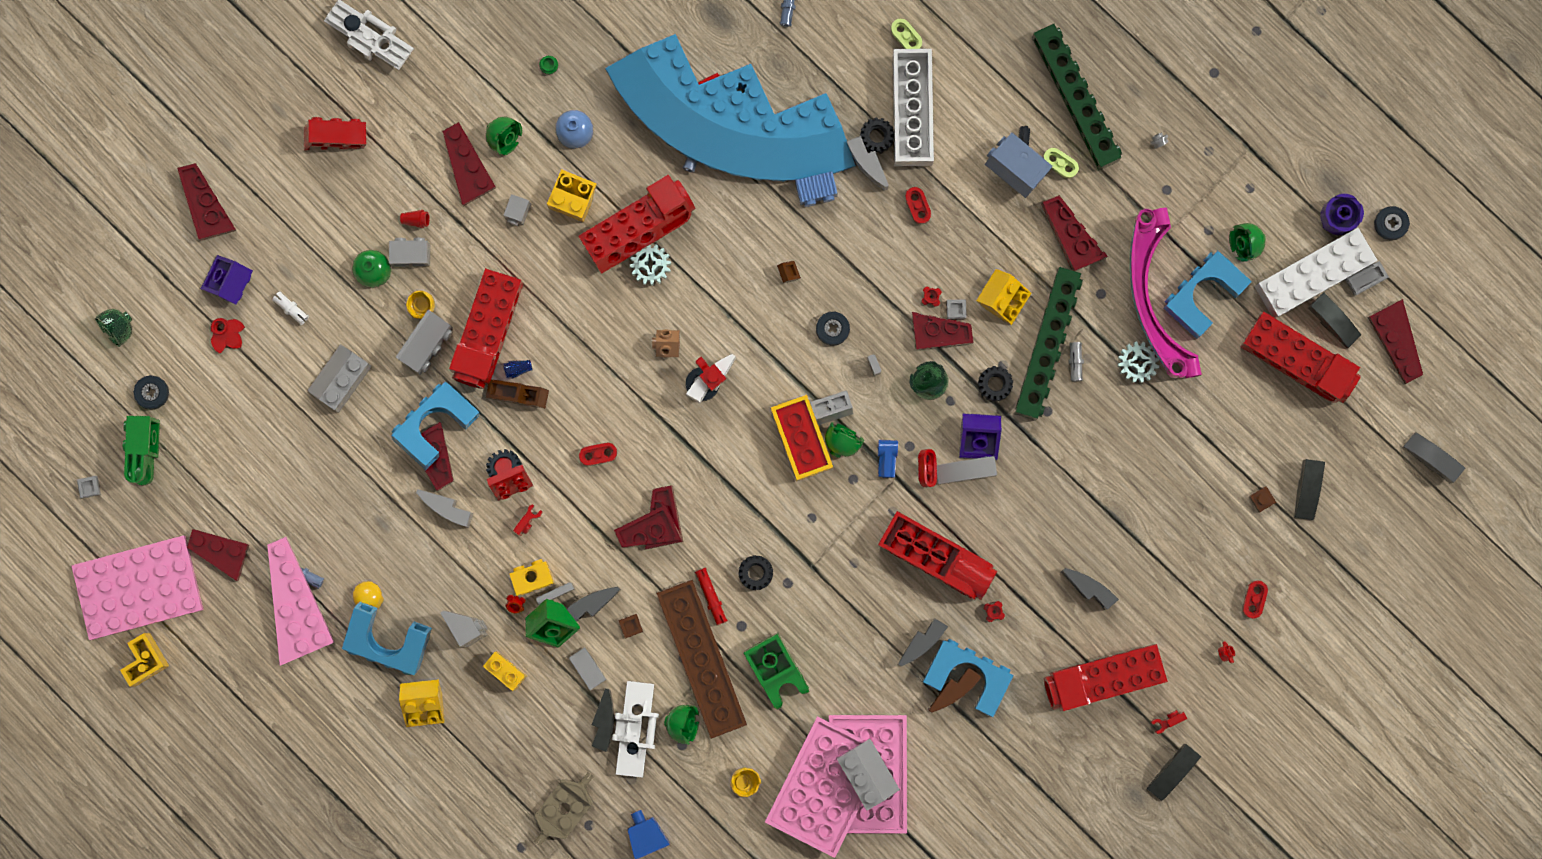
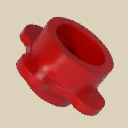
[921,286,942,307]
[505,595,526,614]
[984,601,1005,622]
[1218,641,1235,664]

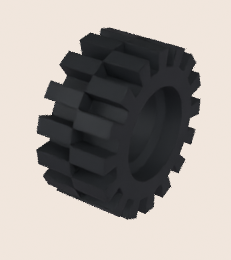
[860,117,894,154]
[978,366,1013,402]
[738,555,773,590]

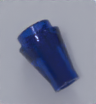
[503,360,533,379]

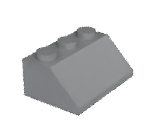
[396,310,453,375]
[307,344,372,413]
[441,611,488,647]
[836,739,900,811]

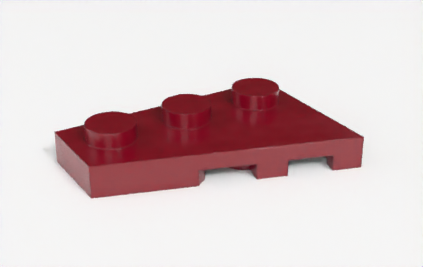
[187,529,249,581]

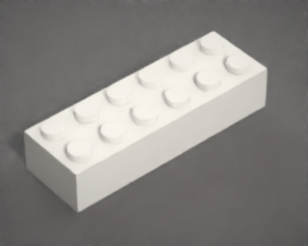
[893,49,934,166]
[1255,228,1378,318]

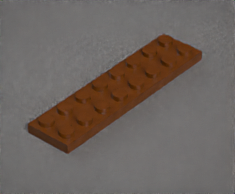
[656,579,747,739]

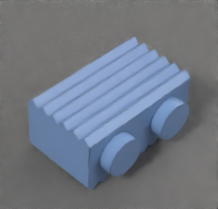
[795,172,838,207]

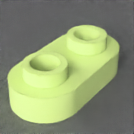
[891,19,922,49]
[1043,148,1079,179]

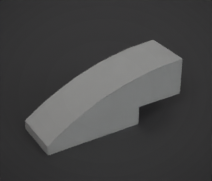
[847,136,889,191]
[937,456,997,485]
[416,489,473,528]

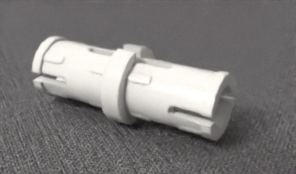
[272,292,309,325]

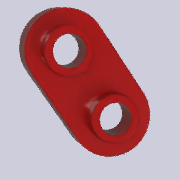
[905,187,931,225]
[579,442,618,466]
[918,449,937,488]
[1242,580,1268,619]

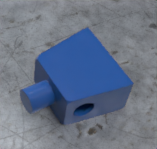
[628,810,670,859]

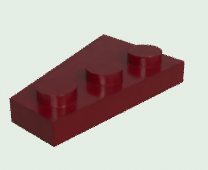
[912,312,974,350]
[421,422,454,491]
[645,485,683,550]
[614,505,683,548]

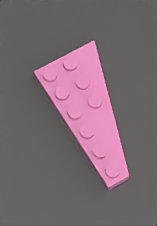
[267,537,334,666]

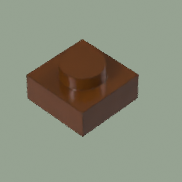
[777,261,801,283]
[1249,486,1276,513]
[618,614,644,639]

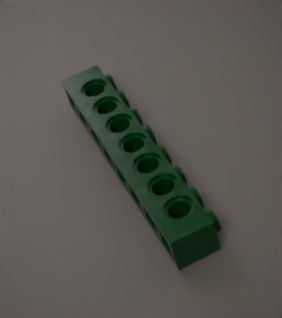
[1032,23,1122,171]
[1014,267,1083,421]

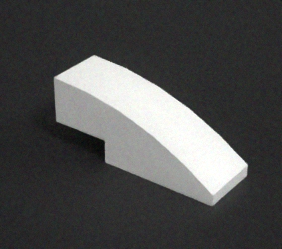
[686,354,736,404]

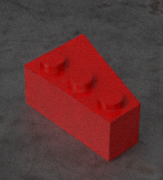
[304,117,366,150]

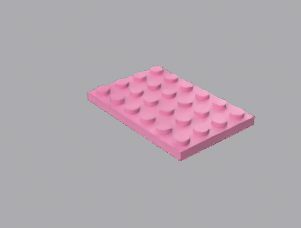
[71,535,204,640]
[829,715,907,833]
[765,716,887,858]

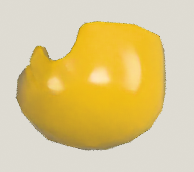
[406,291,435,319]
[353,581,383,609]
[730,767,761,797]

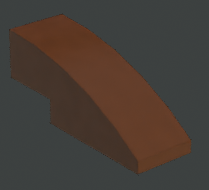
[486,379,549,409]
[928,668,981,713]

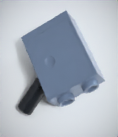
[985,125,1053,198]

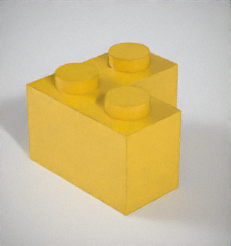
[120,633,169,687]

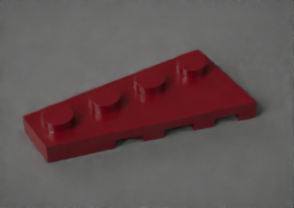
[442,122,496,206]
[177,163,236,241]
[1041,195,1108,271]
[1368,299,1423,384]

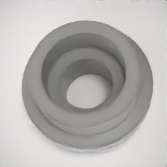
[1150,132,1169,149]

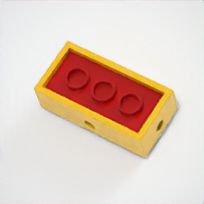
[771,395,833,482]

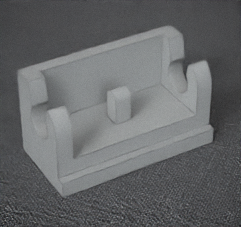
[810,390,853,425]

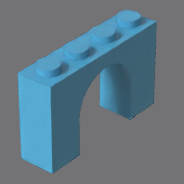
[1163,251,1252,339]
[392,381,479,471]
[342,602,432,675]
[922,639,1014,717]

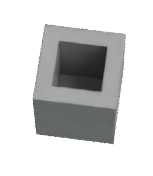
[503,194,531,226]

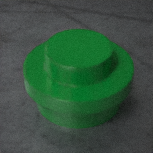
[539,55,558,75]

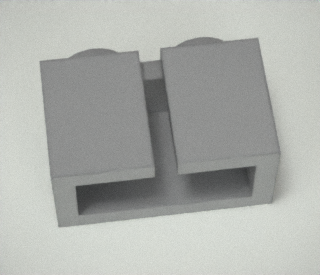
[389,238,430,267]

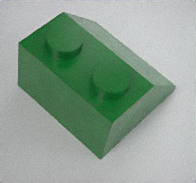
[525,599,580,648]

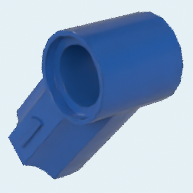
[878,440,898,478]

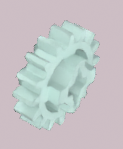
[630,244,671,286]
[1117,341,1160,383]

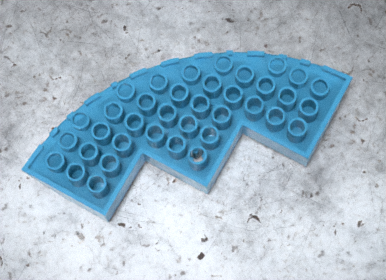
[605,34,855,182]

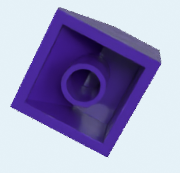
[200,255,253,305]
[959,413,1002,460]

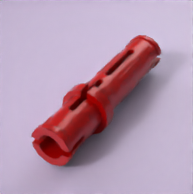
[695,568,728,626]

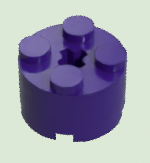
[1320,194,1364,235]

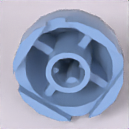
[556,110,593,149]

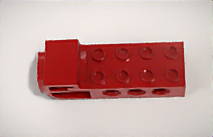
[579,175,696,274]
[449,268,524,389]
[1240,311,1361,403]
[878,511,998,601]
[1044,644,1168,711]

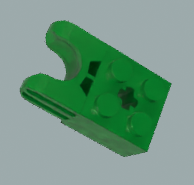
[122,416,160,486]
[743,632,809,710]

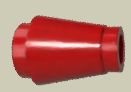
[400,210,430,229]

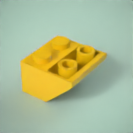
[547,169,597,222]
[976,269,1031,325]
[399,679,445,727]

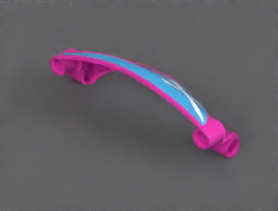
[1130,207,1202,379]

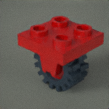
[486,449,533,501]

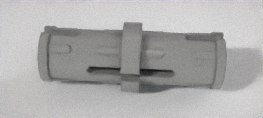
[1068,342,1084,382]

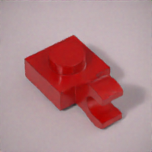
[695,357,727,391]
[513,504,543,536]
[1150,710,1187,734]

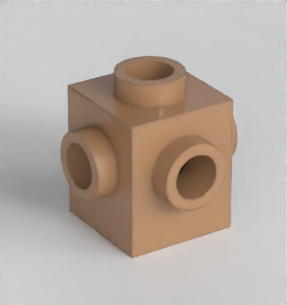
[652,329,680,358]

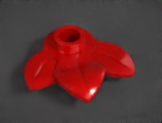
[211,318,245,354]

